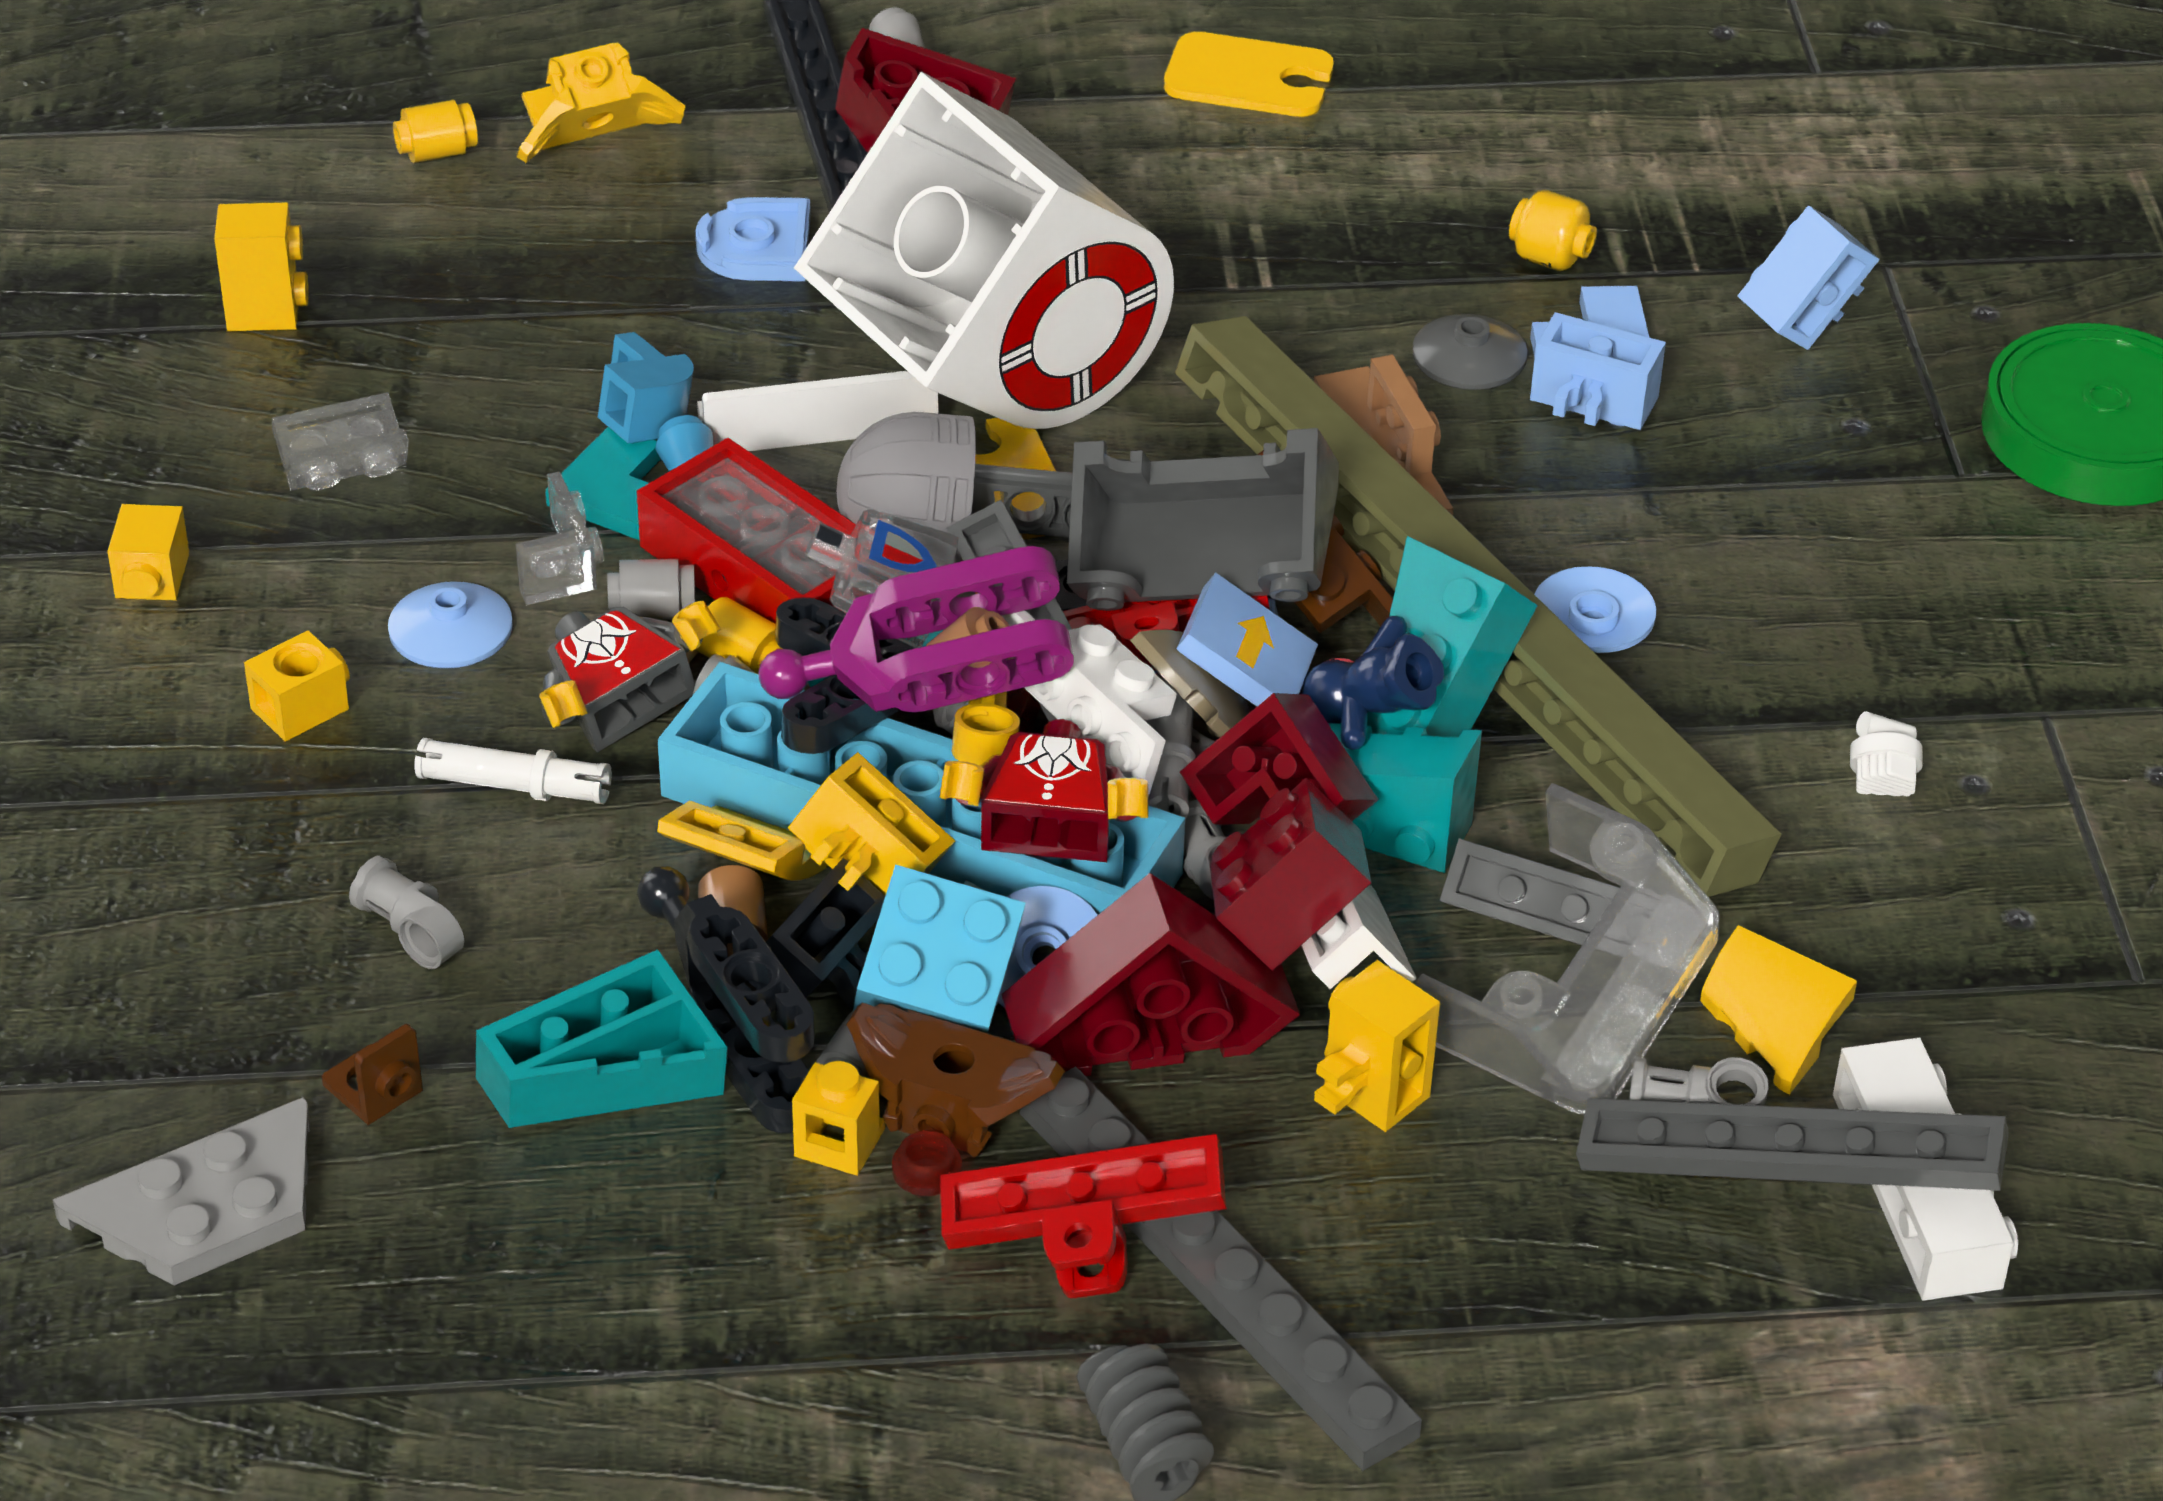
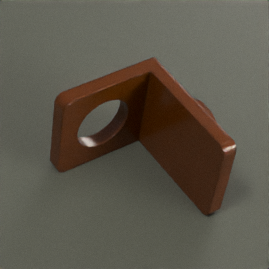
[322,1024,423,1125]

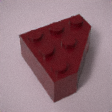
[835,28,1016,153]
[1001,873,1300,1076]

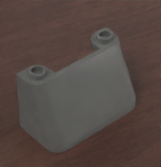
[1067,428,1339,611]

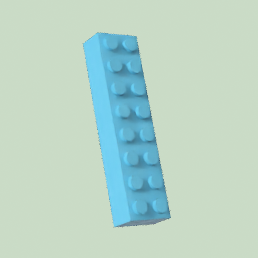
[658,662,1185,915]

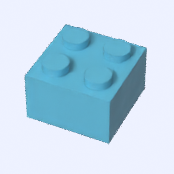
[853,864,1026,1034]

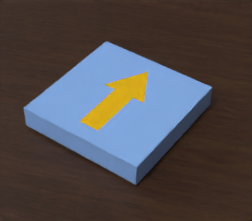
[1177,572,1318,706]

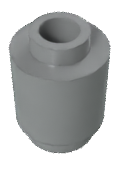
[607,559,695,621]

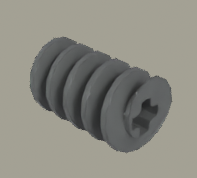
[1077,1344,1214,1501]

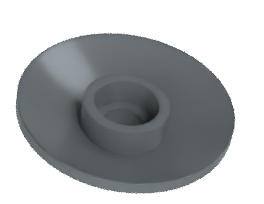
[1413,314,1527,390]

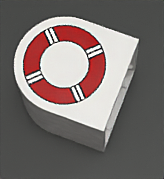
[794,72,1174,429]

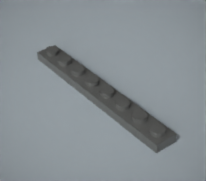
[1020,1067,1422,1471]

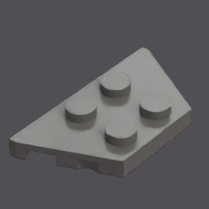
[53,1097,310,1285]

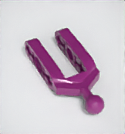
[758,546,1074,712]

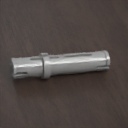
[1148,672,1196,819]

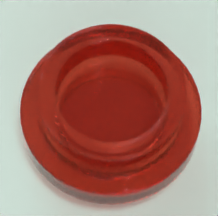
[892,1130,962,1196]

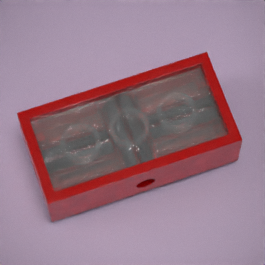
[637,438,894,624]

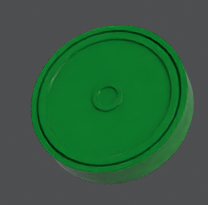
[1981,323,2163,506]

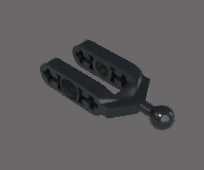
[637,866,815,1134]

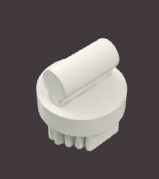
[1850,711,1923,797]

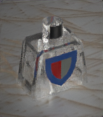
[805,509,959,649]

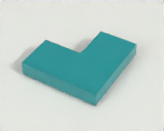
[545,427,661,541]

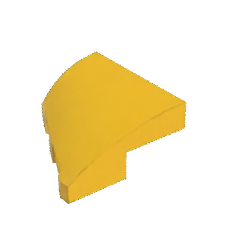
[1700,925,1857,1095]

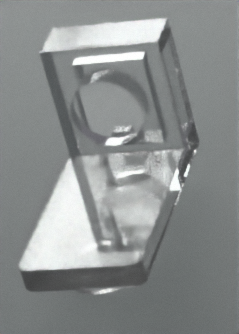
[516,471,604,605]

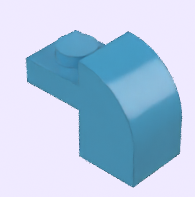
[598,332,694,443]

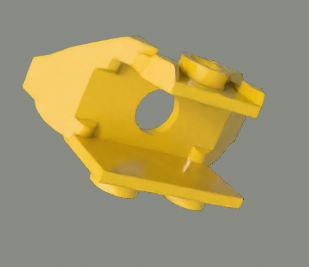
[517,43,686,163]

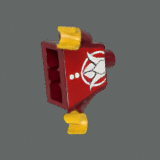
[939,719,1148,862]

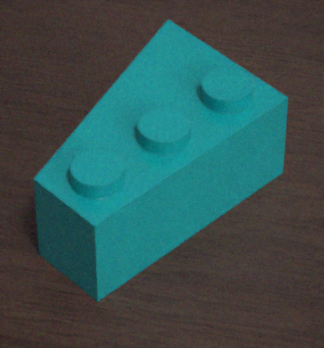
[1367,536,1538,737]
[1328,723,1482,873]
[476,949,728,1128]

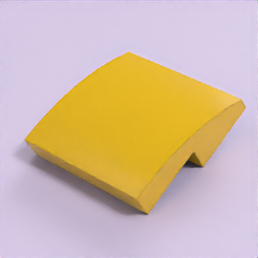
[657,800,827,881]

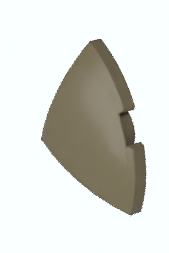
[1130,630,1250,737]

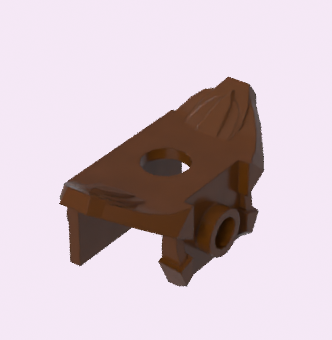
[846,1002,1065,1158]

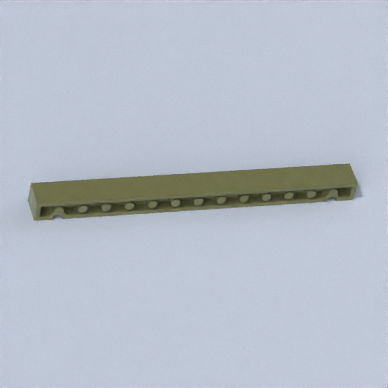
[1175,316,1782,898]

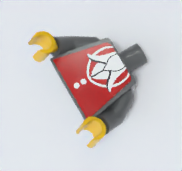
[539,601,721,752]

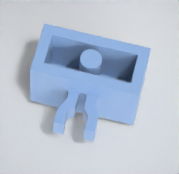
[1738,205,1880,350]
[1530,312,1666,430]

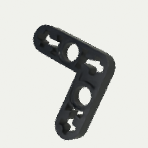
[775,598,915,754]

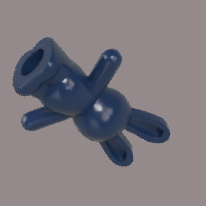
[1299,616,1444,750]

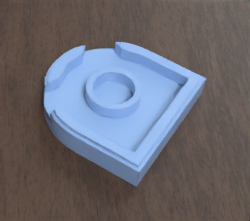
[696,197,811,281]

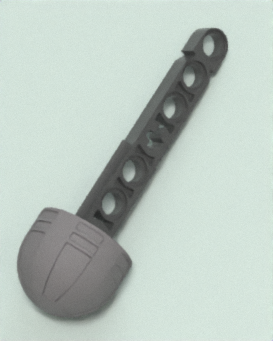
[836,412,1073,568]

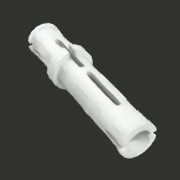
[415,738,612,804]

